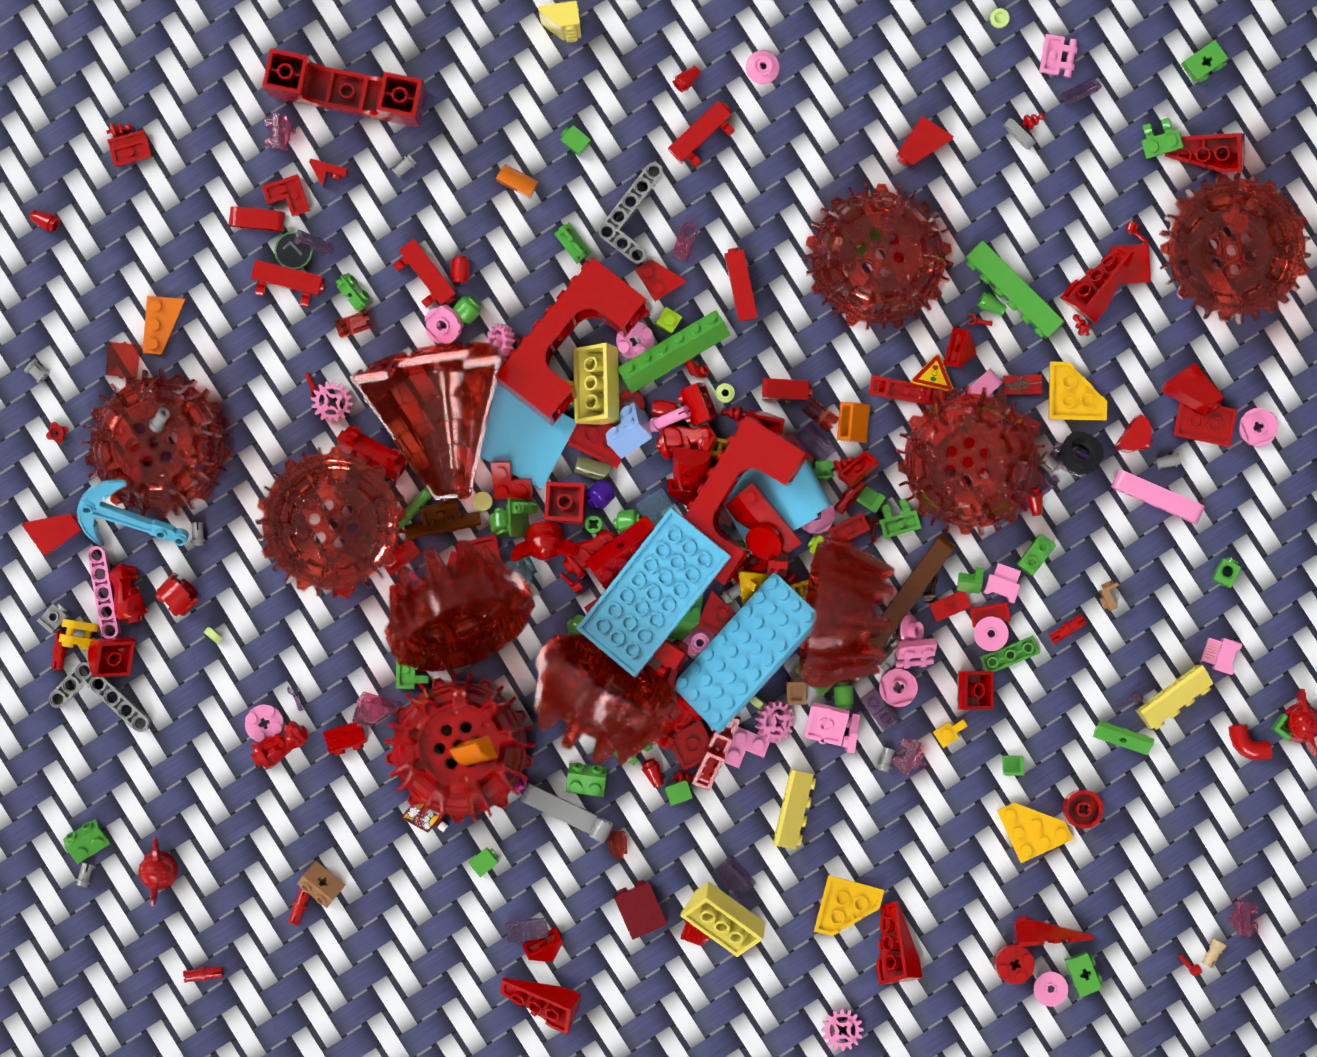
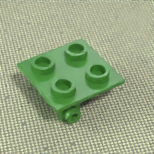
[507,498,538,537]

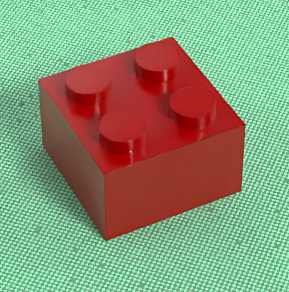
[544,482,588,525]

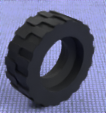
[1059,431,1104,475]

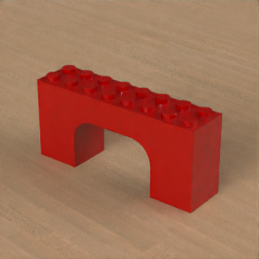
[262,48,427,128]
[495,258,649,426]
[683,415,811,585]

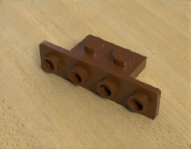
[404,500,481,539]

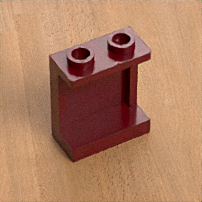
[614,879,668,940]

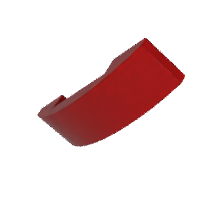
[868,375,946,406]

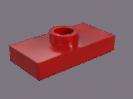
[929,591,972,622]

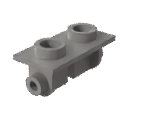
[874,633,902,672]

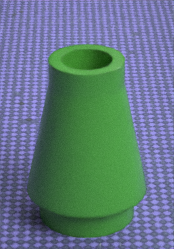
[977,292,1007,316]

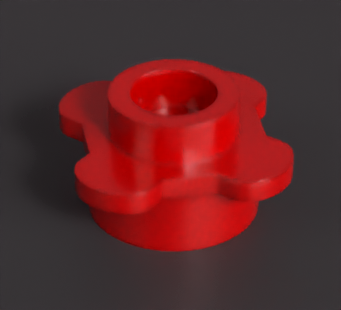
[46,422,68,444]

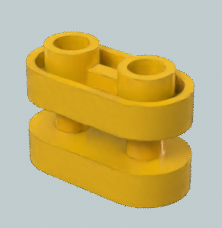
[59,619,99,650]

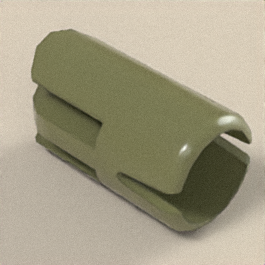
[574,456,610,481]

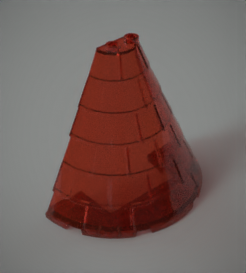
[350,342,503,502]

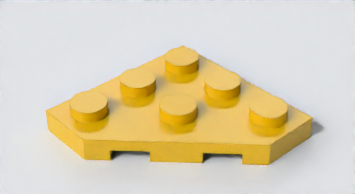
[1048,362,1107,421]
[996,802,1074,863]
[814,875,884,936]

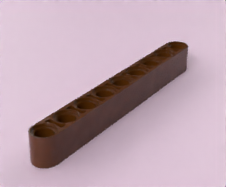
[840,535,956,684]

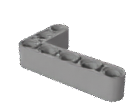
[599,162,663,265]
[49,662,151,732]
[520,783,613,843]

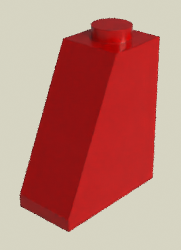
[896,116,954,167]
[1162,363,1224,415]
[762,378,812,401]
[22,514,83,556]

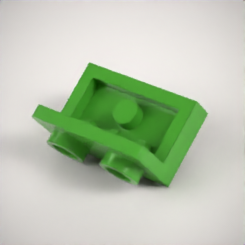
[566,762,607,797]
[63,819,110,864]

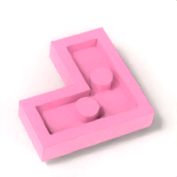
[842,713,860,753]
[724,726,770,768]

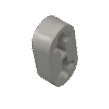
[1003,118,1036,150]

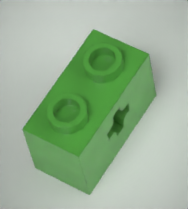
[1181,40,1228,83]
[1016,534,1056,576]
[1064,951,1103,998]

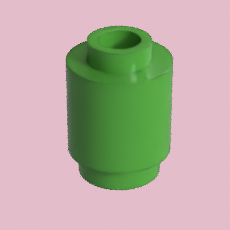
[834,682,854,710]

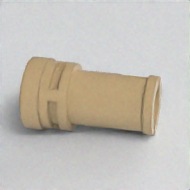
[1202,938,1227,969]

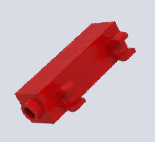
[668,101,735,168]
[393,239,457,309]
[724,247,758,323]
[251,260,326,307]
[337,426,408,482]
[653,639,688,677]

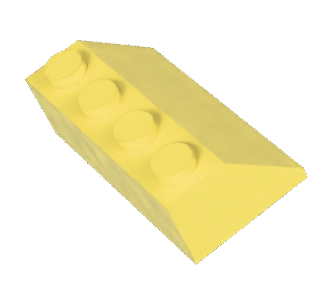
[538,1,581,42]
[573,343,620,425]
[1135,665,1213,730]
[773,768,816,850]
[680,881,765,957]

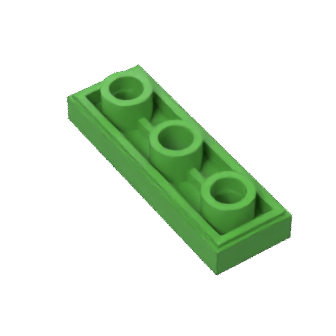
[979,636,1040,672]
[1093,721,1154,755]

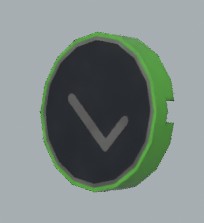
[274,232,313,270]

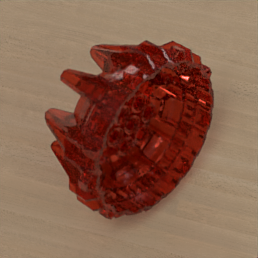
[1159,172,1311,325]
[804,182,954,332]
[81,369,233,519]
[895,386,1047,536]
[255,446,408,599]
[799,536,895,689]
[384,540,535,672]
[534,633,681,766]

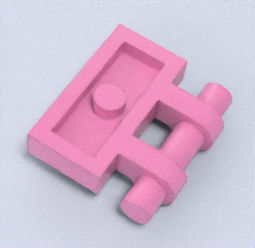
[1039,34,1078,78]
[895,638,937,669]

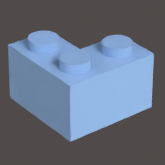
[605,402,652,459]

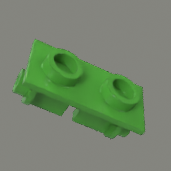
[554,222,592,264]
[336,273,373,312]
[808,460,834,480]

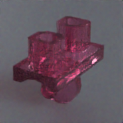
[265,113,296,151]
[892,738,926,775]
[1227,901,1258,937]

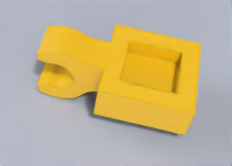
[933,719,968,748]

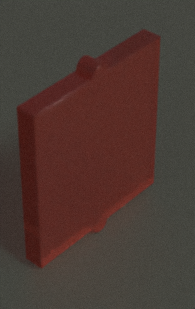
[105,341,141,379]

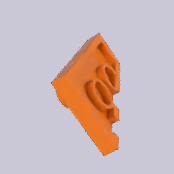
[142,296,186,355]

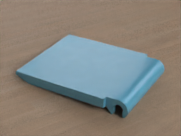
[461,382,576,490]
[724,460,832,554]

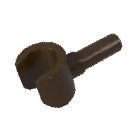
[923,577,938,603]

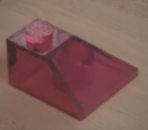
[352,691,400,727]

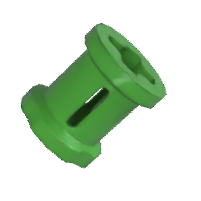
[585,516,602,533]

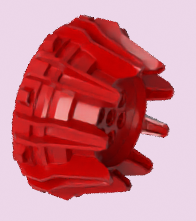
[384,672,535,823]

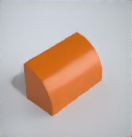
[496,164,539,199]
[837,402,870,443]
[450,736,498,765]

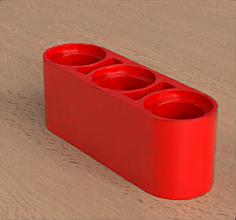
[228,206,286,232]

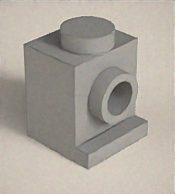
[37,603,69,634]

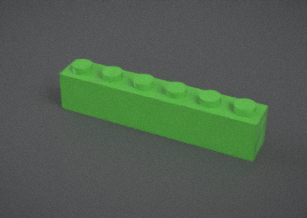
[965,240,1064,339]
[617,310,730,393]

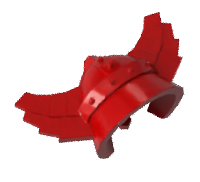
[510,521,579,563]
[1285,689,1317,757]
[138,837,178,907]

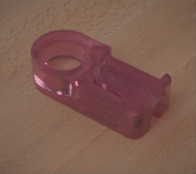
[672,222,697,262]

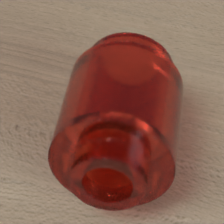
[608,831,628,858]

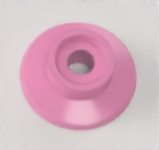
[746,50,780,84]
[900,614,924,641]
[974,617,1009,651]
[683,626,716,659]
[1034,972,1068,1007]

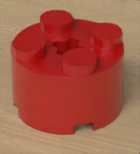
[155,573,201,617]
[1062,789,1103,829]
[994,943,1035,984]

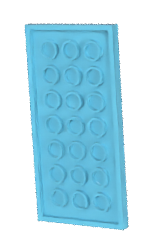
[576,508,732,677]
[674,572,824,734]

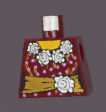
[401,804,450,833]

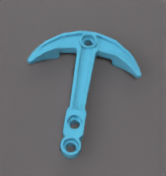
[77,480,189,546]

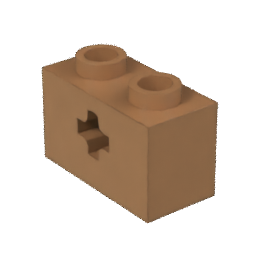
[297,861,345,908]

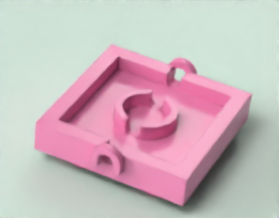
[804,702,850,746]

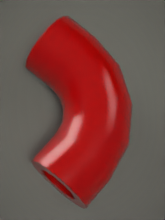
[1228,724,1272,761]

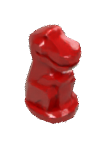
[656,424,718,459]
[562,530,617,579]
[109,563,149,624]
[648,694,702,750]
[250,721,308,770]

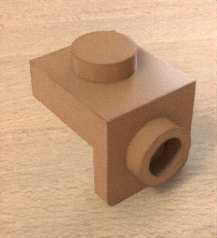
[1099,580,1119,611]
[786,678,807,705]

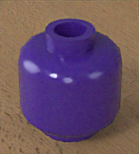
[586,480,615,509]

